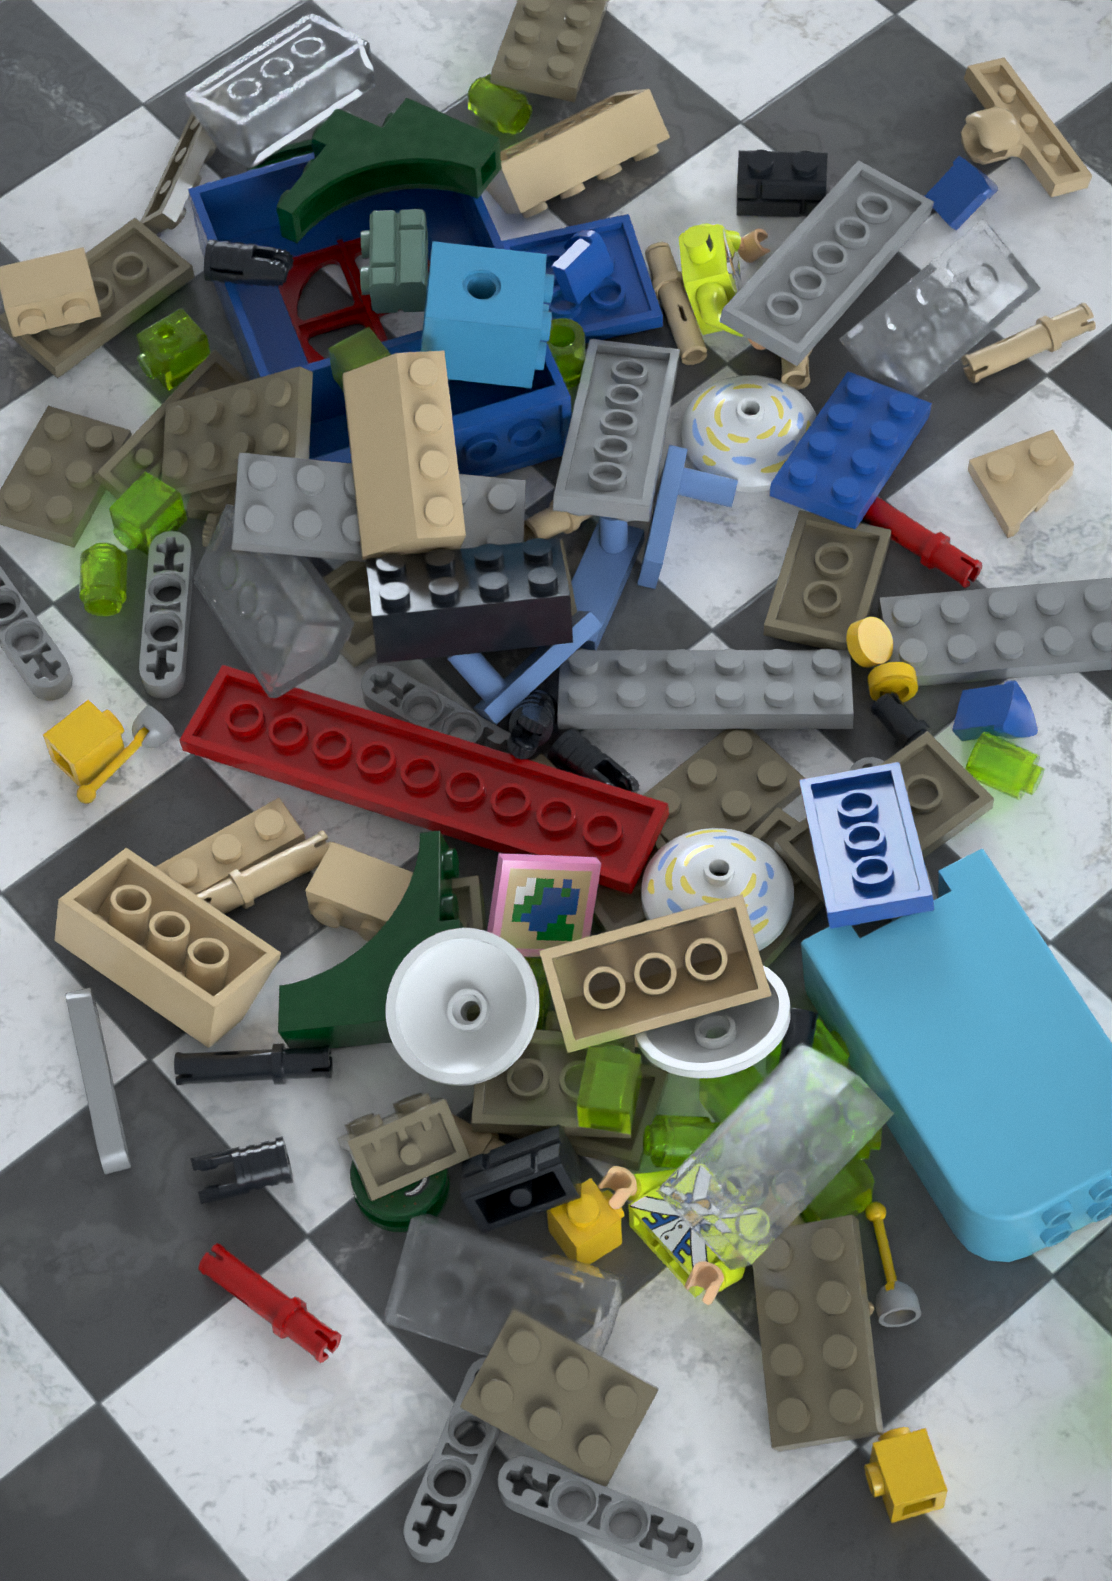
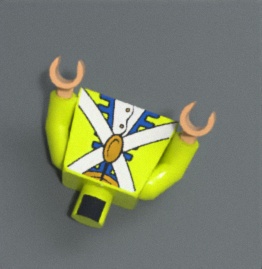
[678,223,770,350]
[598,1165,761,1305]

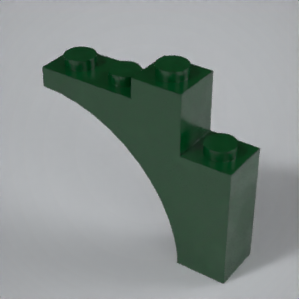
[276,98,502,243]
[278,830,464,1049]

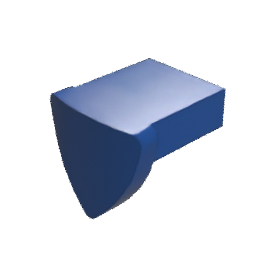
[924,156,998,231]
[552,230,613,304]
[952,680,1038,741]

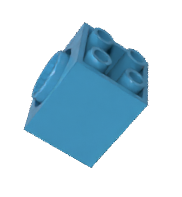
[421,241,554,388]

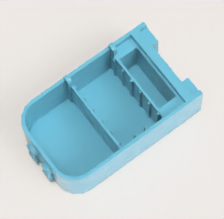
[801,849,1112,1262]

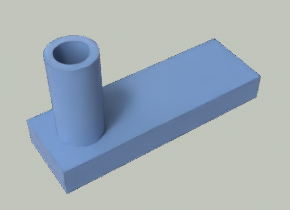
[637,445,738,589]
[571,516,645,650]
[447,610,603,725]

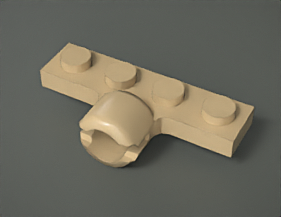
[961,57,1092,197]

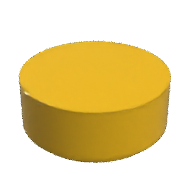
[846,617,893,668]
[868,662,918,703]

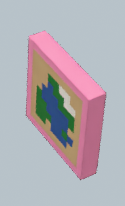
[487,853,601,957]

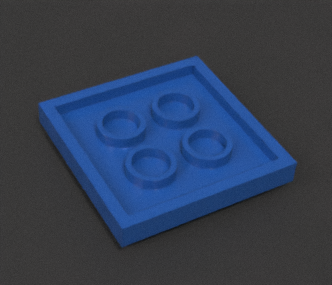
[502,214,663,351]

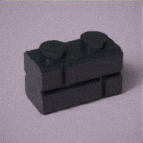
[736,149,828,217]
[460,1124,581,1234]

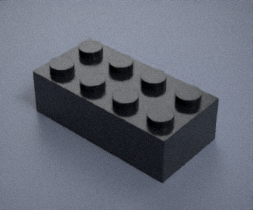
[366,538,573,664]

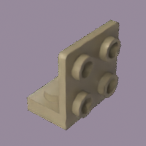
[337,1092,470,1201]

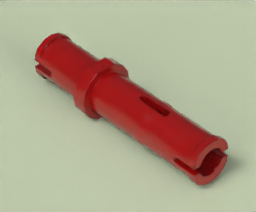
[862,497,983,588]
[198,1243,342,1363]

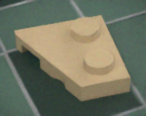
[968,430,1074,538]

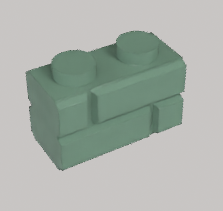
[360,209,428,314]

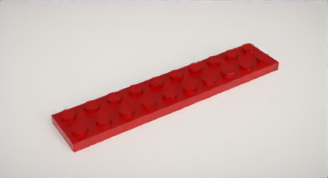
[179,665,669,894]

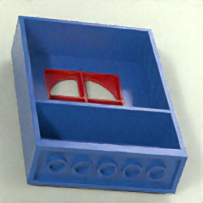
[188,152,572,477]

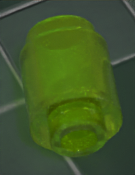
[468,74,532,134]
[79,543,128,616]
[643,1114,725,1169]

